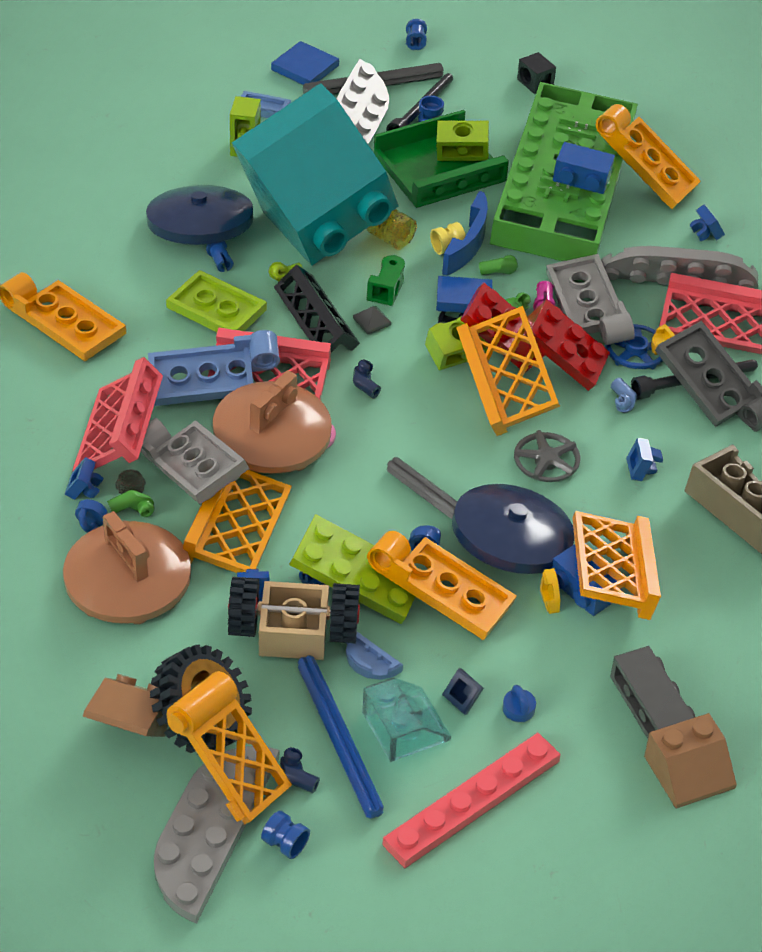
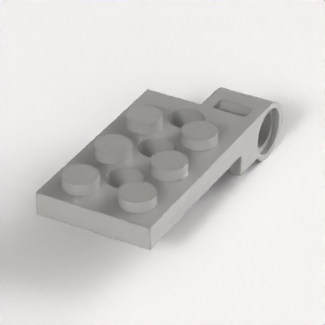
[546,254,635,345]
[141,417,249,504]

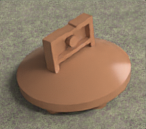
[213,370,332,473]
[63,511,191,624]

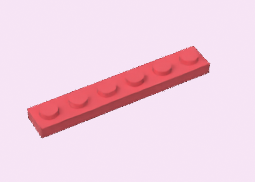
[382,732,561,869]

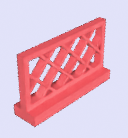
[659,273,762,354]
[208,328,331,400]
[72,357,163,472]

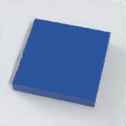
[271,41,339,85]
[436,276,492,313]

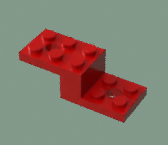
[460,282,610,391]

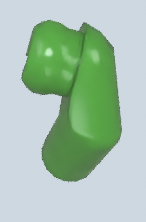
[479,255,518,275]

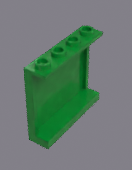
[373,110,509,208]

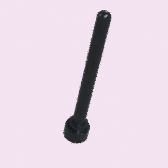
[386,73,453,131]
[631,360,758,400]

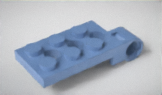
[148,330,280,406]

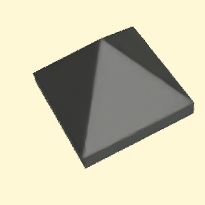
[353,306,391,334]

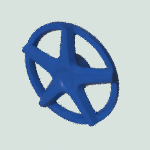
[605,324,663,370]

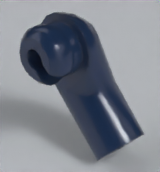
[353,359,381,398]
[280,747,320,794]

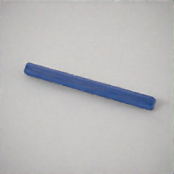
[298,655,384,819]

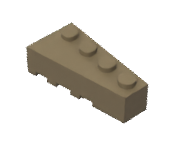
[684,444,762,554]

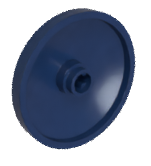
[146,185,254,245]
[452,484,575,574]

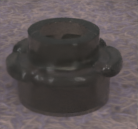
[115,469,146,494]

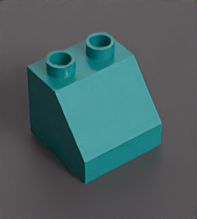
[232,83,399,266]

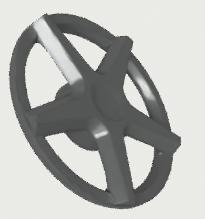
[514,430,580,482]

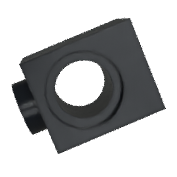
[517,52,556,94]

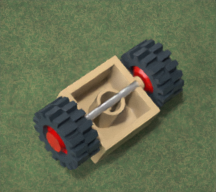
[228,577,360,660]

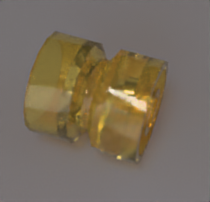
[367,209,417,250]

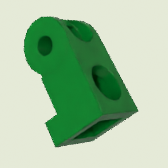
[366,255,405,306]

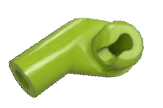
[268,261,303,282]

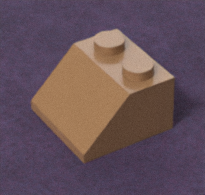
[82,674,168,737]
[644,713,737,809]

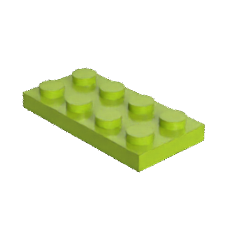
[289,514,415,624]

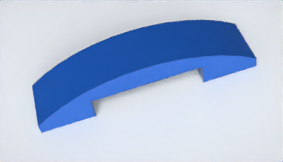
[442,191,488,276]

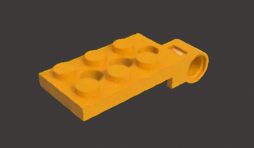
[596,104,701,209]
[0,272,126,361]
[367,531,517,640]

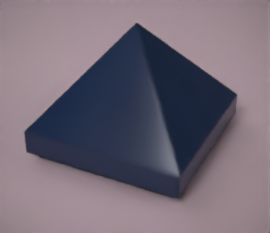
[442,668,484,715]

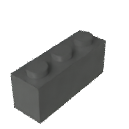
[610,646,695,739]

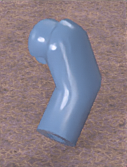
[611,378,637,413]

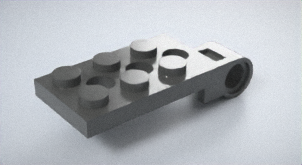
[655,320,762,432]

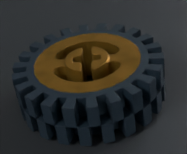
[150,644,252,755]

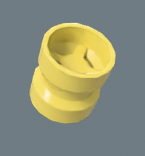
[430,222,466,255]

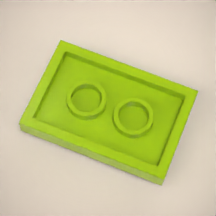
[166,270,267,332]

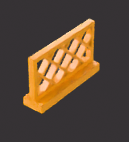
[456,306,560,436]
[183,470,292,573]
[572,511,661,620]

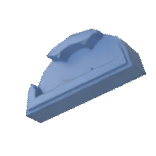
[346,632,403,680]

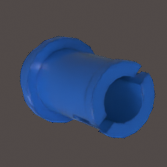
[206,241,234,272]

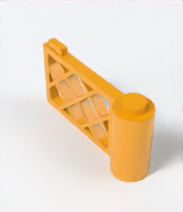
[166,671,292,824]

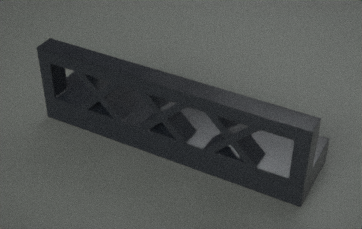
[274,264,360,353]

